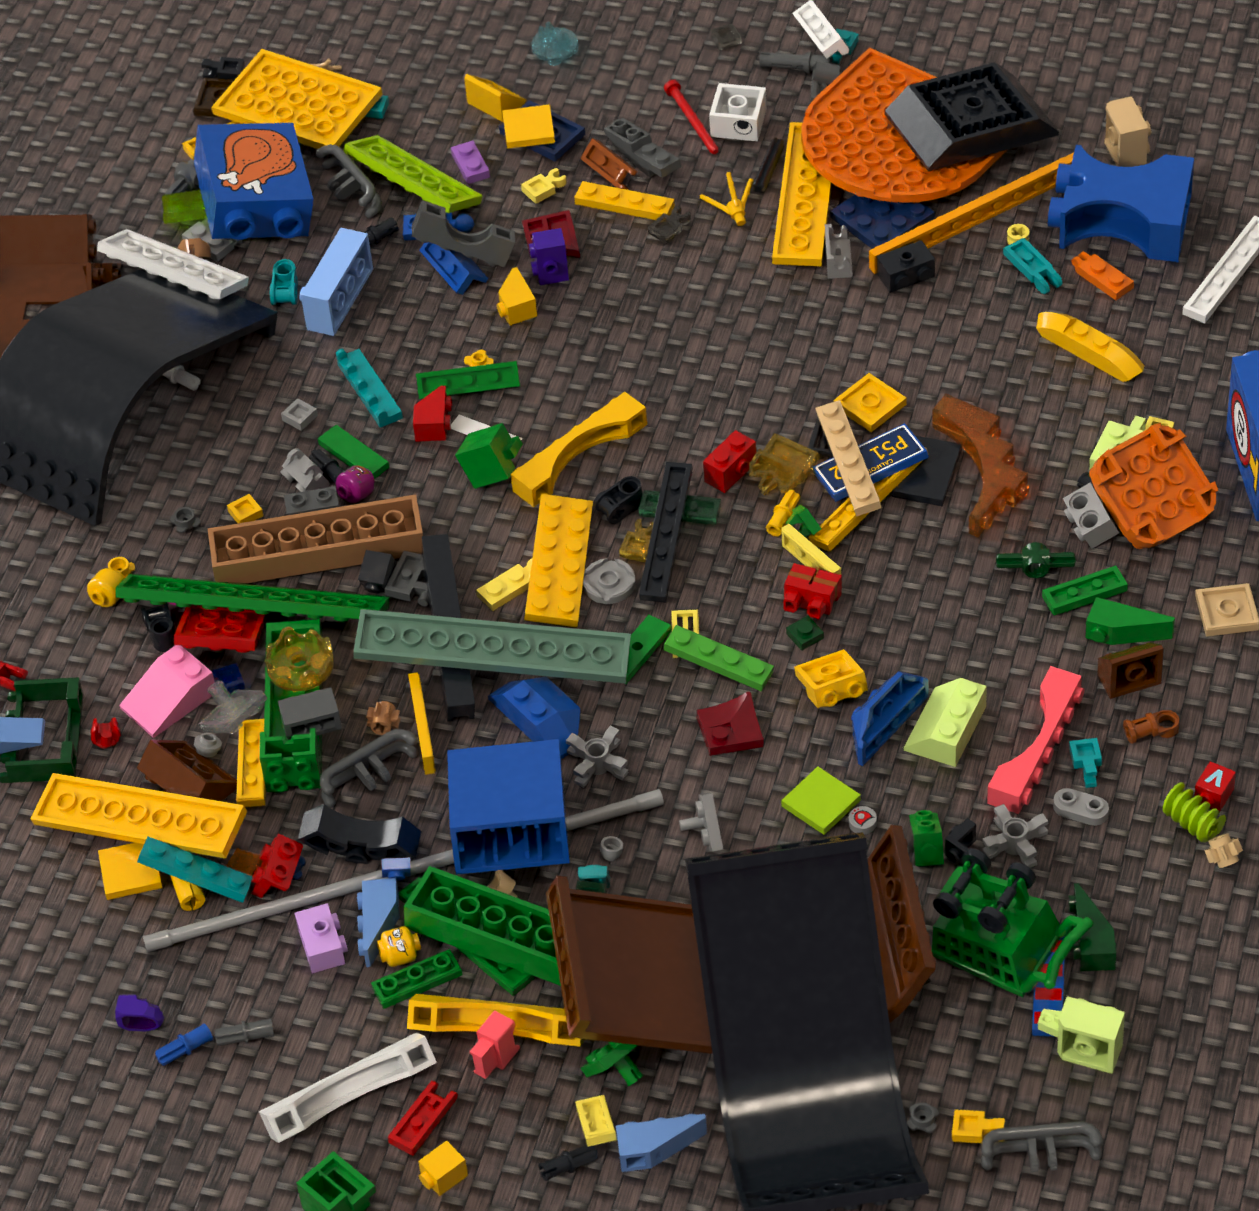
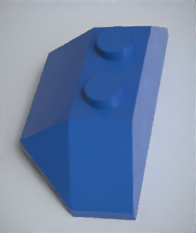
[851,671,929,766]
[488,677,581,759]

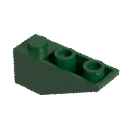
[1068,883,1116,971]

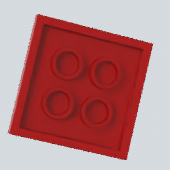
[174,604,267,653]

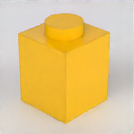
[418,1141,468,1196]

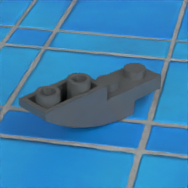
[604,118,681,178]

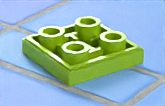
[781,767,861,835]

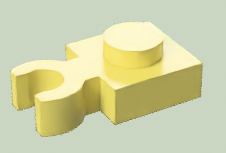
[521,168,567,204]

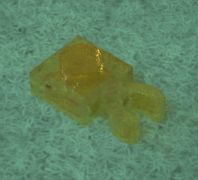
[619,519,654,562]

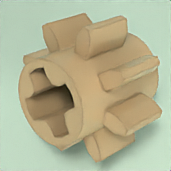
[1205,833,1243,868]

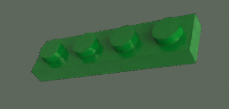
[416,361,520,399]

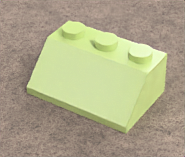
[904,678,987,767]

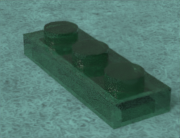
[638,490,721,525]

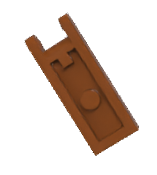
[580,138,638,190]

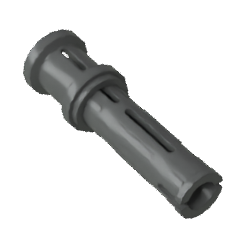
[759,51,833,73]

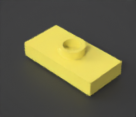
[575,1095,617,1147]

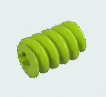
[1163,782,1226,843]

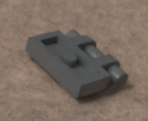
[385,551,429,606]

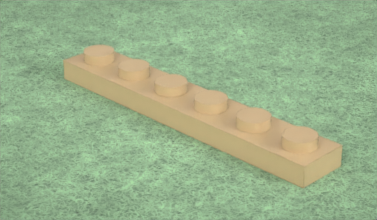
[815,400,882,516]

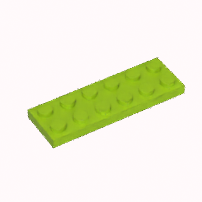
[344,135,482,213]

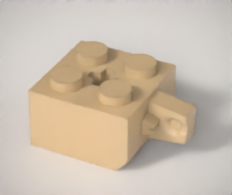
[1104,96,1151,167]

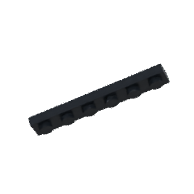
[639,462,693,603]

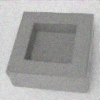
[281,398,318,431]

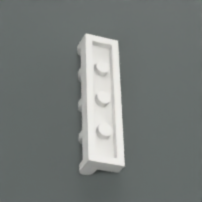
[793,0,849,59]

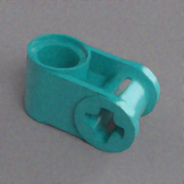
[270,259,298,305]

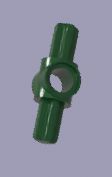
[996,542,1076,578]

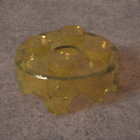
[264,626,334,692]

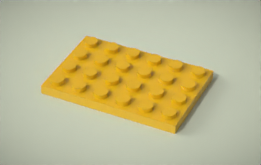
[212,49,383,149]

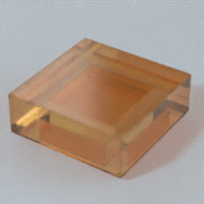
[226,848,262,876]

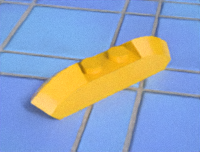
[1036,312,1144,382]

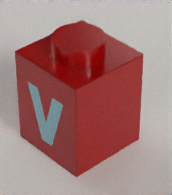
[1194,761,1236,813]

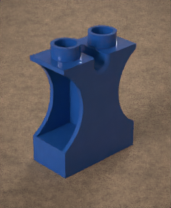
[1048,145,1194,262]

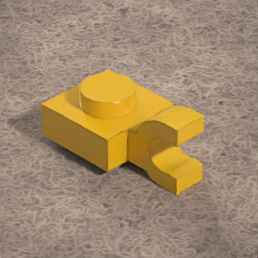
[952,1110,1005,1143]

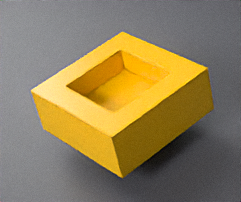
[227,494,263,523]

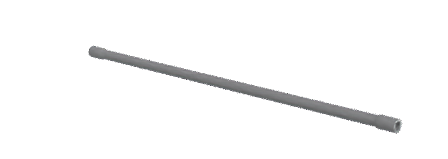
[143,789,664,953]

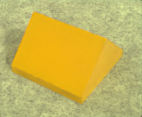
[464,74,527,122]

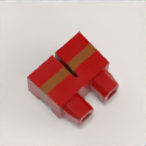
[783,563,842,619]

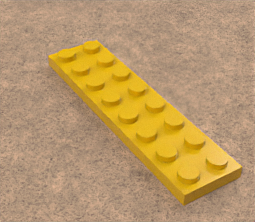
[772,122,832,266]
[30,773,247,859]

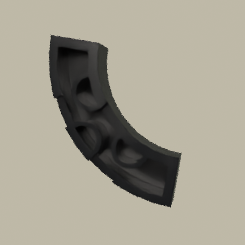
[298,804,422,864]

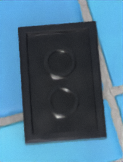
[892,435,962,506]

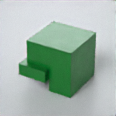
[455,423,523,489]
[296,1151,376,1211]

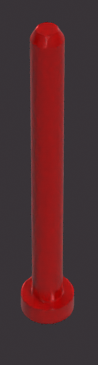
[664,80,719,155]

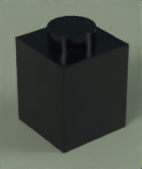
[358,550,397,594]

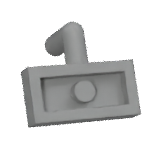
[679,792,723,851]

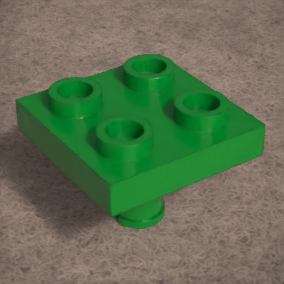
[580,1042,643,1086]

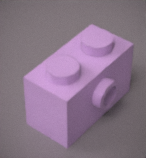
[295,903,348,973]

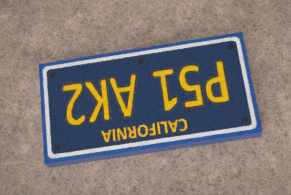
[812,423,929,502]

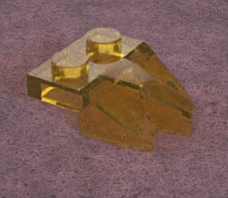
[749,433,820,495]

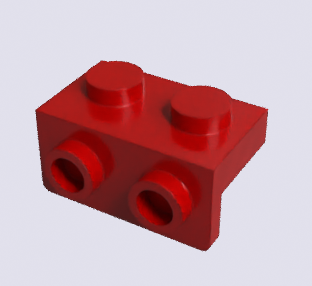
[251,833,303,898]

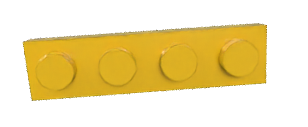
[574,181,675,222]

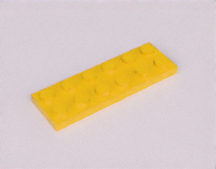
[524,494,593,627]

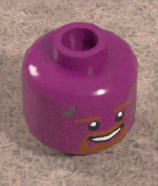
[336,465,374,503]

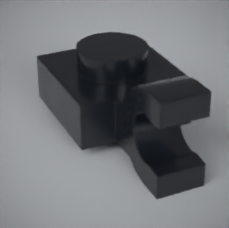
[202,57,244,80]

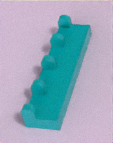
[336,348,403,428]

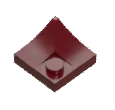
[522,210,580,258]
[696,692,764,756]

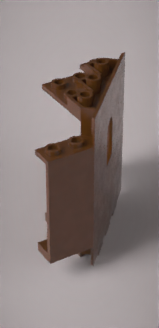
[0,214,122,358]

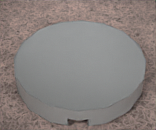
[583,558,636,604]

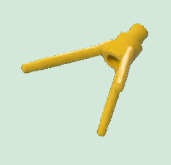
[699,172,753,226]

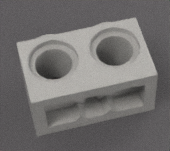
[1063,482,1119,549]

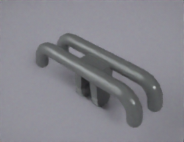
[316,144,382,218]
[320,729,419,808]
[981,1121,1103,1172]

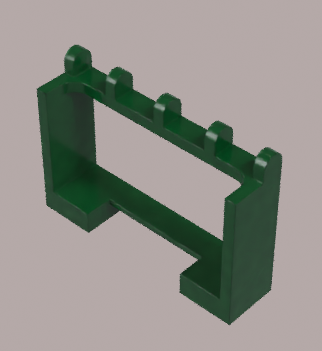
[0,677,84,783]

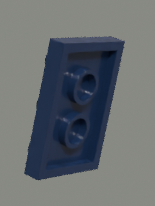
[499,100,585,162]

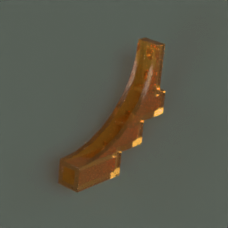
[932,394,1030,537]

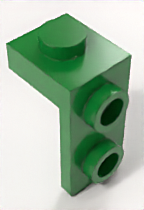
[909,810,944,866]

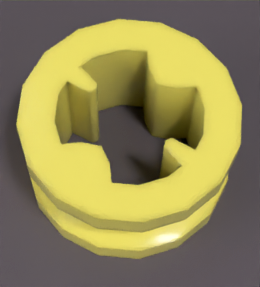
[1007,224,1030,245]

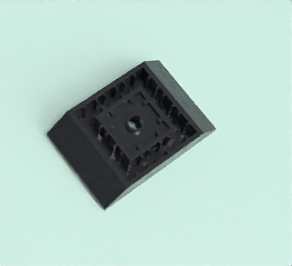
[885,62,1059,172]

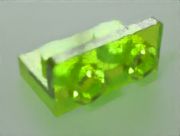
[162,190,207,224]

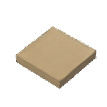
[1195,583,1259,637]

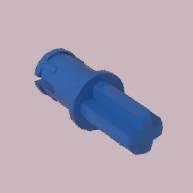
[155,1023,213,1065]

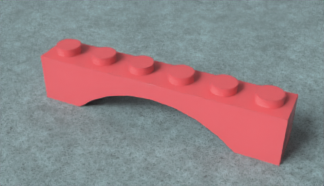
[987,666,1084,814]

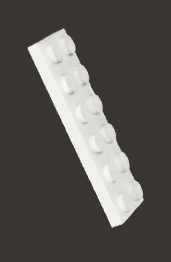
[97,229,249,299]

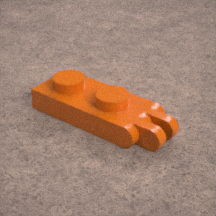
[1071,251,1134,300]

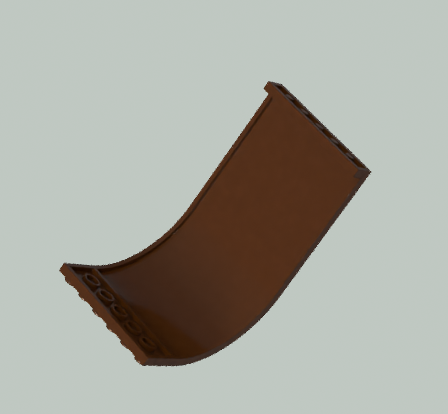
[546,825,936,1054]

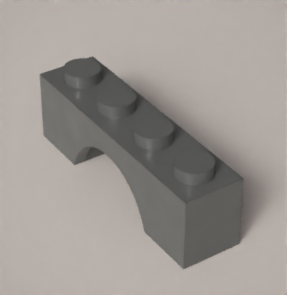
[412,200,515,267]

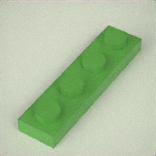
[664,625,774,692]

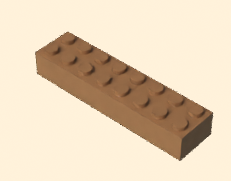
[208,495,423,584]

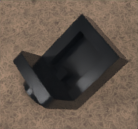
[945,818,976,867]

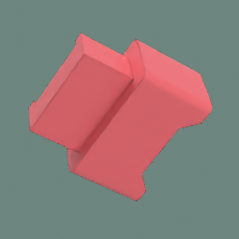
[470,1011,520,1079]

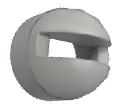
[600,836,623,861]

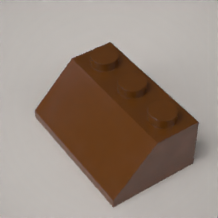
[137,740,237,801]

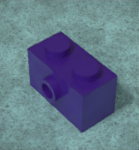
[529,228,569,285]

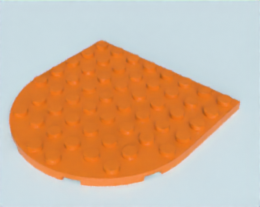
[801,48,1007,203]

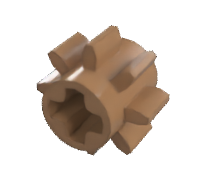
[366,701,400,735]

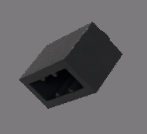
[877,240,935,293]

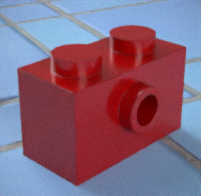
[703,430,757,493]

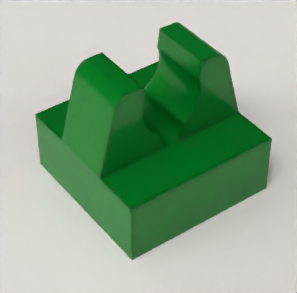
[786,505,821,537]

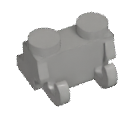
[280,448,330,492]

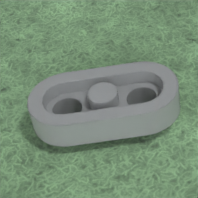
[1053,788,1109,826]

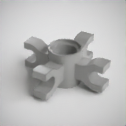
[566,725,628,788]
[982,804,1048,868]

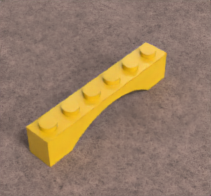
[511,392,647,507]
[407,994,586,1046]

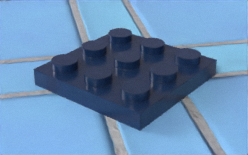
[830,195,935,249]

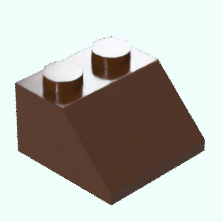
[1097,643,1164,699]

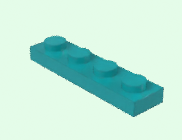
[137,836,252,903]

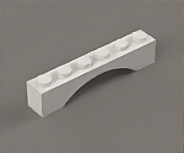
[259,1033,437,1143]

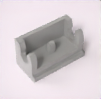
[825,224,853,279]

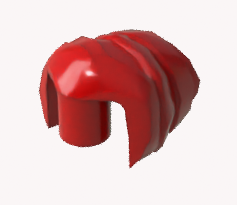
[90,718,121,749]

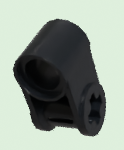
[593,476,644,524]
[140,602,175,652]

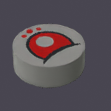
[849,806,877,835]

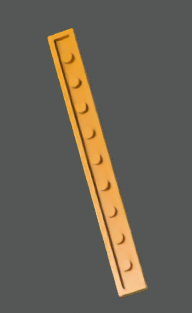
[869,152,1074,274]

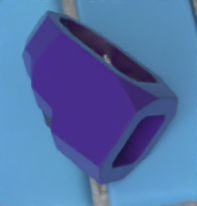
[115,994,165,1032]

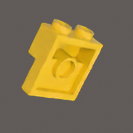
[794,649,868,708]

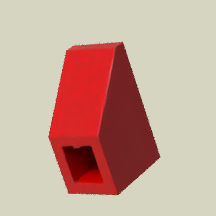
[413,386,452,442]

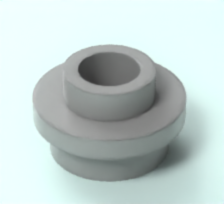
[194,733,222,757]

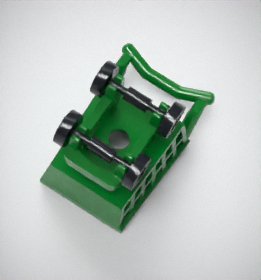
[932,848,1093,998]

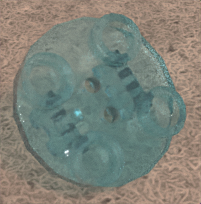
[531,21,579,65]

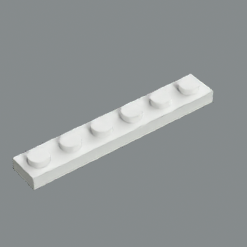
[1183,215,1259,323]

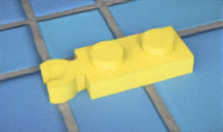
[476,559,532,611]

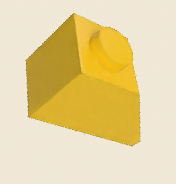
[497,267,537,326]

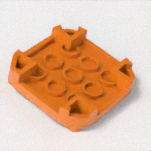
[1089,423,1218,549]

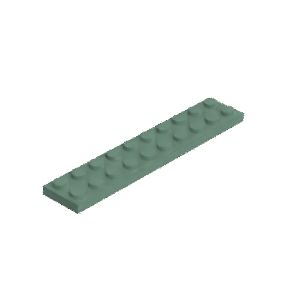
[353,609,631,684]

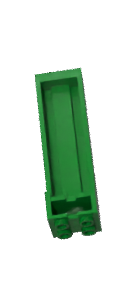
[259,619,323,792]

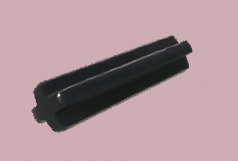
[753,138,784,193]

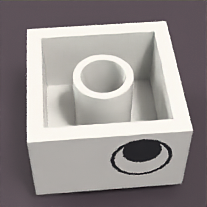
[709,83,767,141]

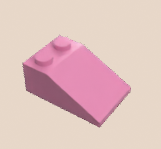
[119,645,217,738]

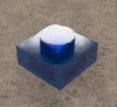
[212,663,245,697]

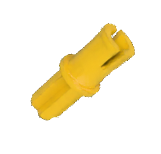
[766,490,800,536]

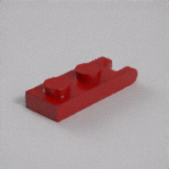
[388,1080,458,1156]

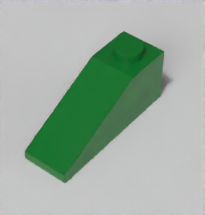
[1085,597,1175,645]

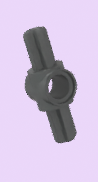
[165,159,200,202]

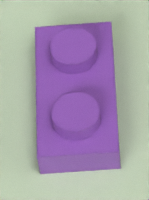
[451,141,490,184]

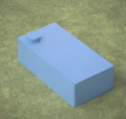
[299,228,373,336]

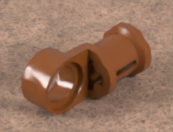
[1123,710,1179,744]

